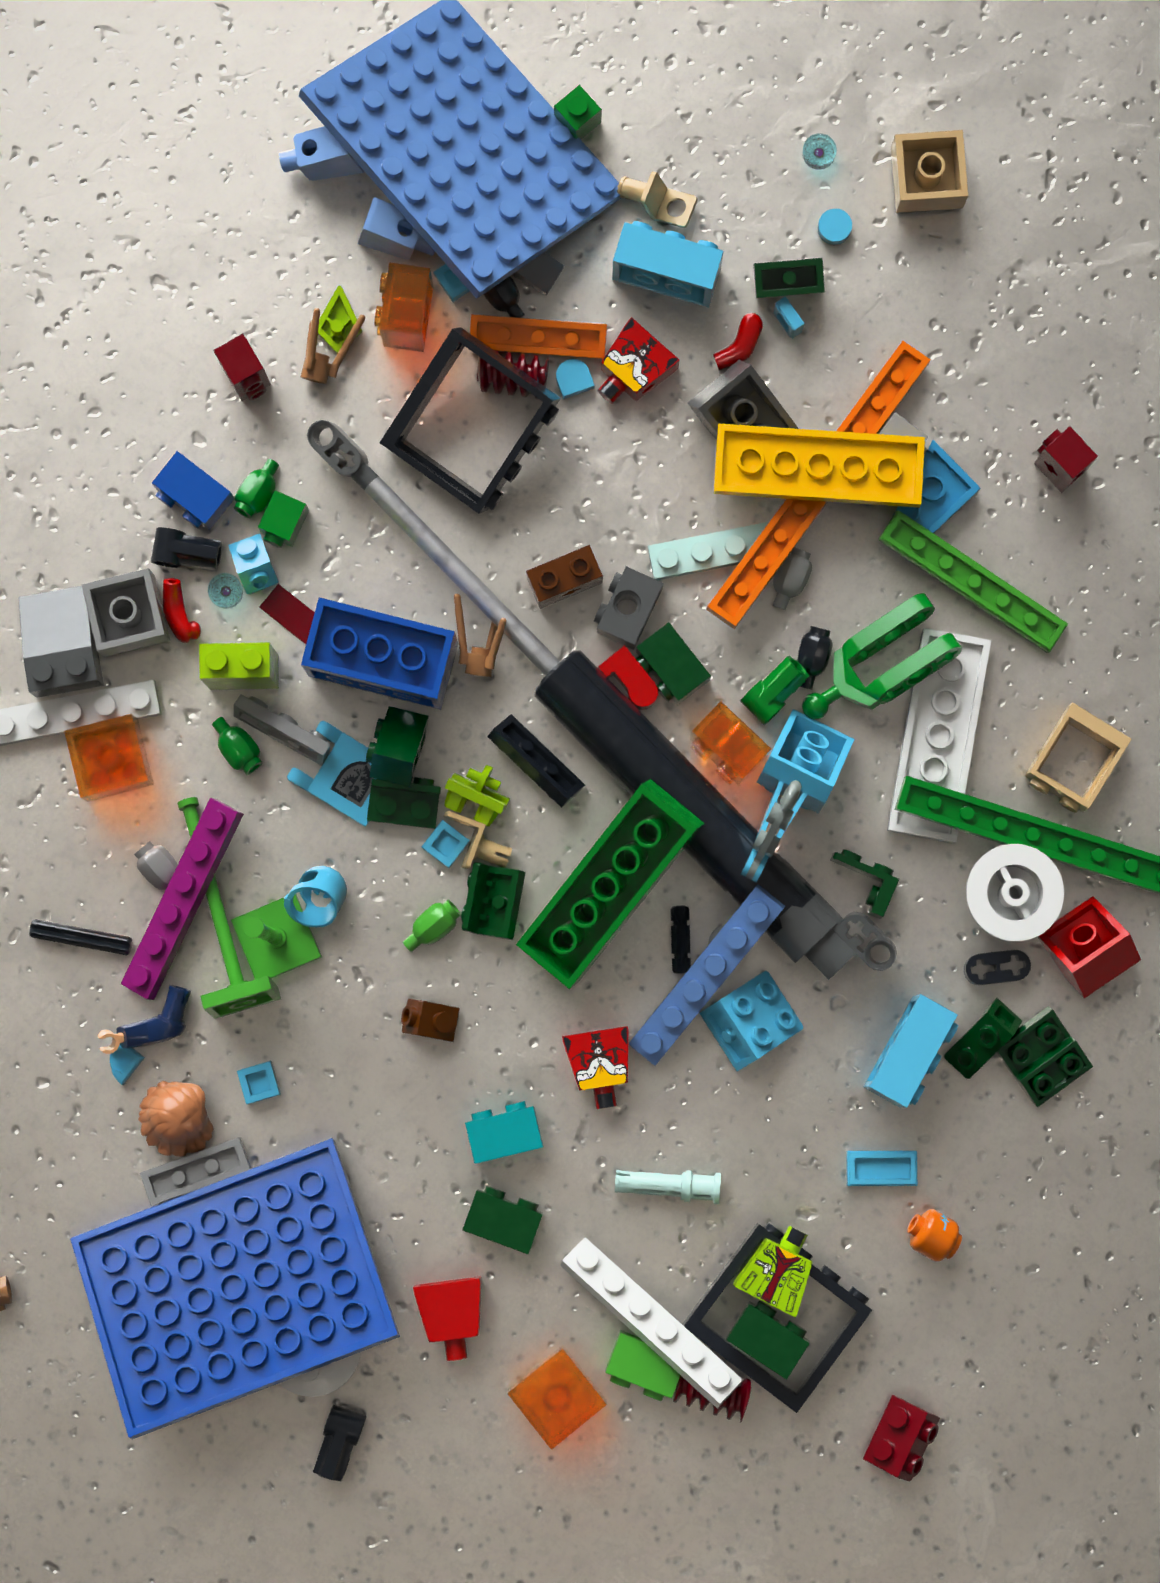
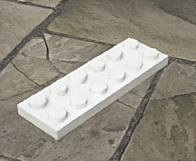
[887,628,991,843]

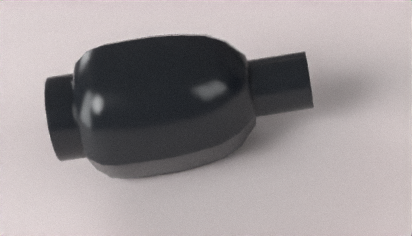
[483,276,525,318]
[797,626,833,690]

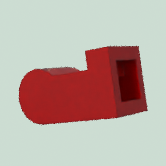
[598,645,658,710]

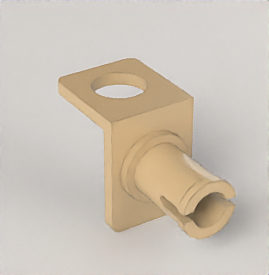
[617,171,698,228]
[443,811,512,869]

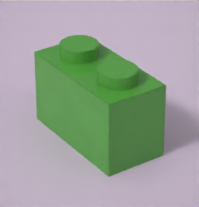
[605,1330,680,1401]

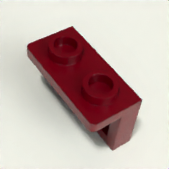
[863,1395,940,1482]

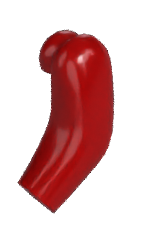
[713,313,763,370]
[163,578,201,643]

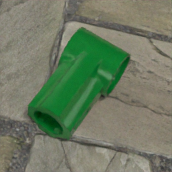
[740,656,809,725]

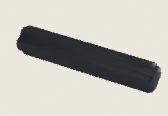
[29,919,132,955]

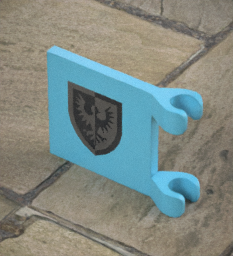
[287,721,375,827]

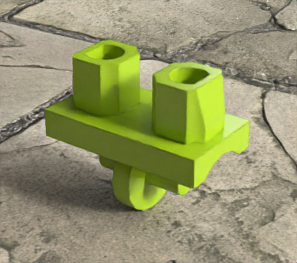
[444,765,510,827]

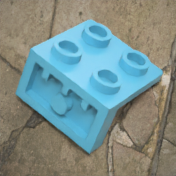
[699,971,803,1071]

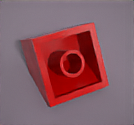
[1037,896,1141,999]

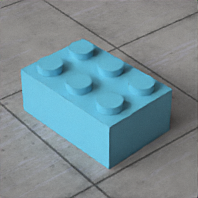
[612,221,723,308]
[863,994,959,1108]

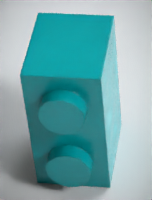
[465,1101,543,1164]

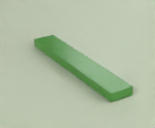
[878,510,1068,653]

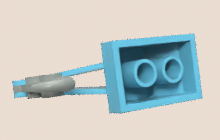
[740,709,855,882]

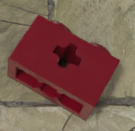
[213,333,271,401]
[1034,426,1098,493]

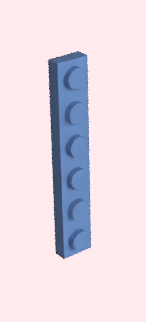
[629,884,785,1066]

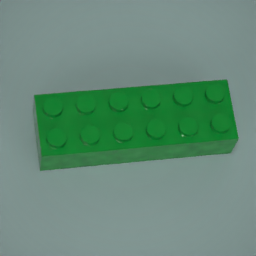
[516,779,705,989]

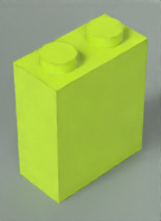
[199,642,279,690]

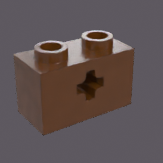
[526,545,603,609]

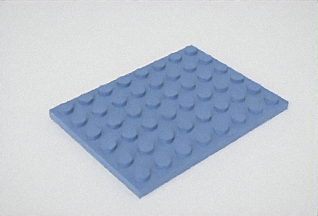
[299,0,621,299]

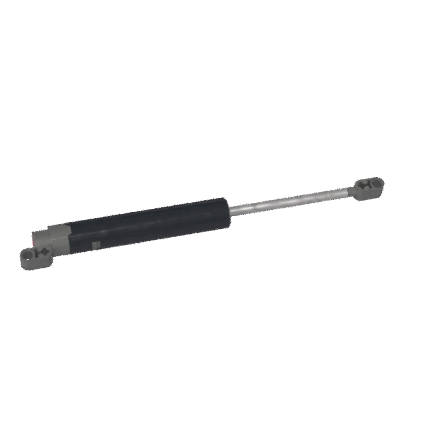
[307,420,897,980]

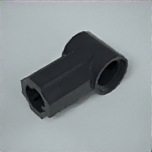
[150,527,222,571]
[313,1404,366,1482]

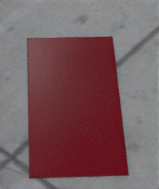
[259,584,315,644]

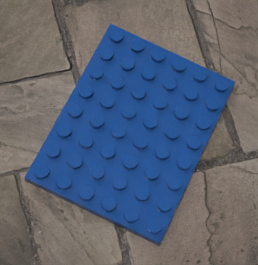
[70,1138,400,1440]

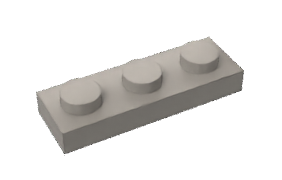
[234,694,330,766]
[140,1137,251,1206]

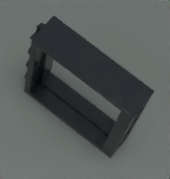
[380,327,561,514]
[682,1222,872,1413]

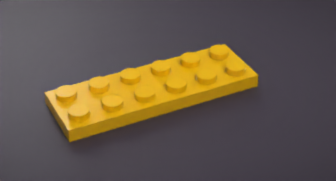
[713,424,925,508]

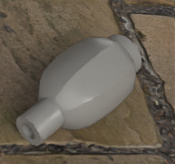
[773,547,812,610]
[134,841,178,890]

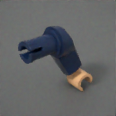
[98,985,191,1054]

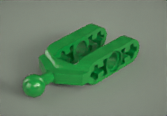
[802,593,962,719]

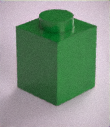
[554,84,602,139]
[258,490,309,548]

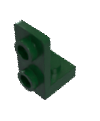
[830,849,899,919]
[944,998,1022,1079]

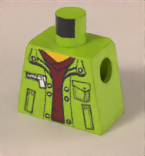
[733,1226,812,1318]

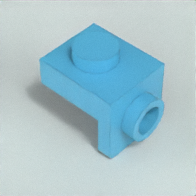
[228,533,278,594]

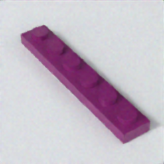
[121,797,244,1000]

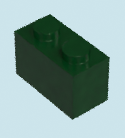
[753,258,825,298]
[635,622,711,706]
[366,706,429,787]
[462,1185,543,1254]
[726,1300,810,1380]

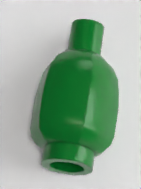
[234,459,279,519]
[212,717,263,775]

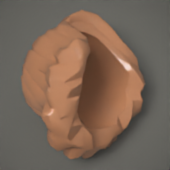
[138,1081,214,1157]

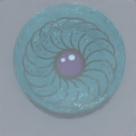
[802,133,837,170]
[208,573,243,609]

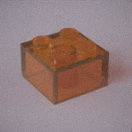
[374,262,434,352]
[690,701,771,786]
[64,713,154,802]
[507,1345,607,1450]

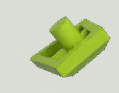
[318,286,362,354]

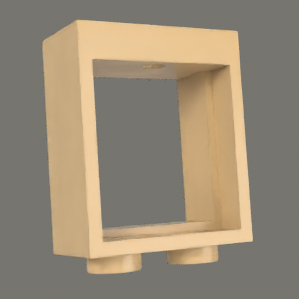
[1025,702,1132,813]

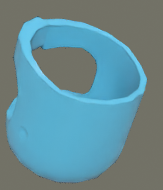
[284,866,347,927]

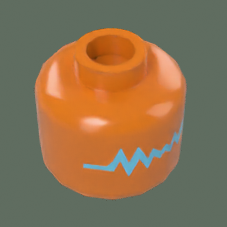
[907,1209,962,1262]

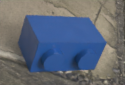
[152,451,235,530]

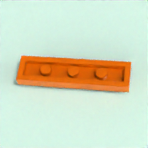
[470,314,607,359]

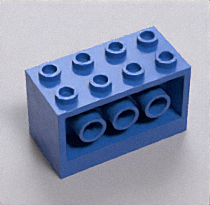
[301,597,458,710]

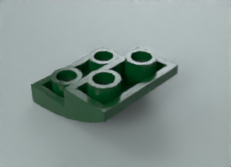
[997,1006,1093,1107]

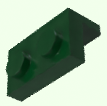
[461,862,526,940]

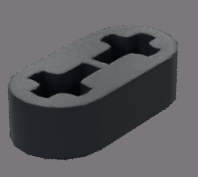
[964,950,1031,985]

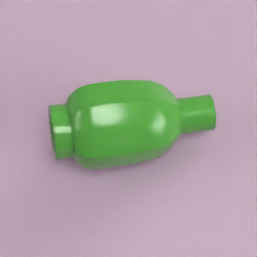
[403,899,461,952]

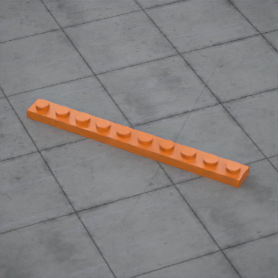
[706,341,931,630]

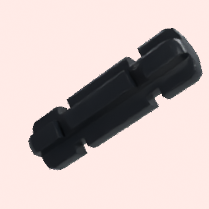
[670,905,691,973]

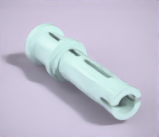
[615,1170,721,1204]

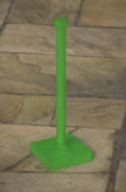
[177,797,281,1019]
[231,894,322,979]

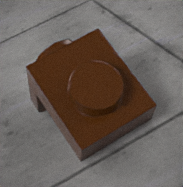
[401,999,460,1042]

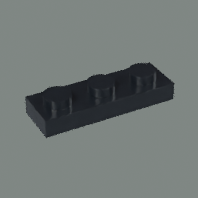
[487,714,585,808]

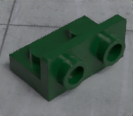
[367,777,441,829]

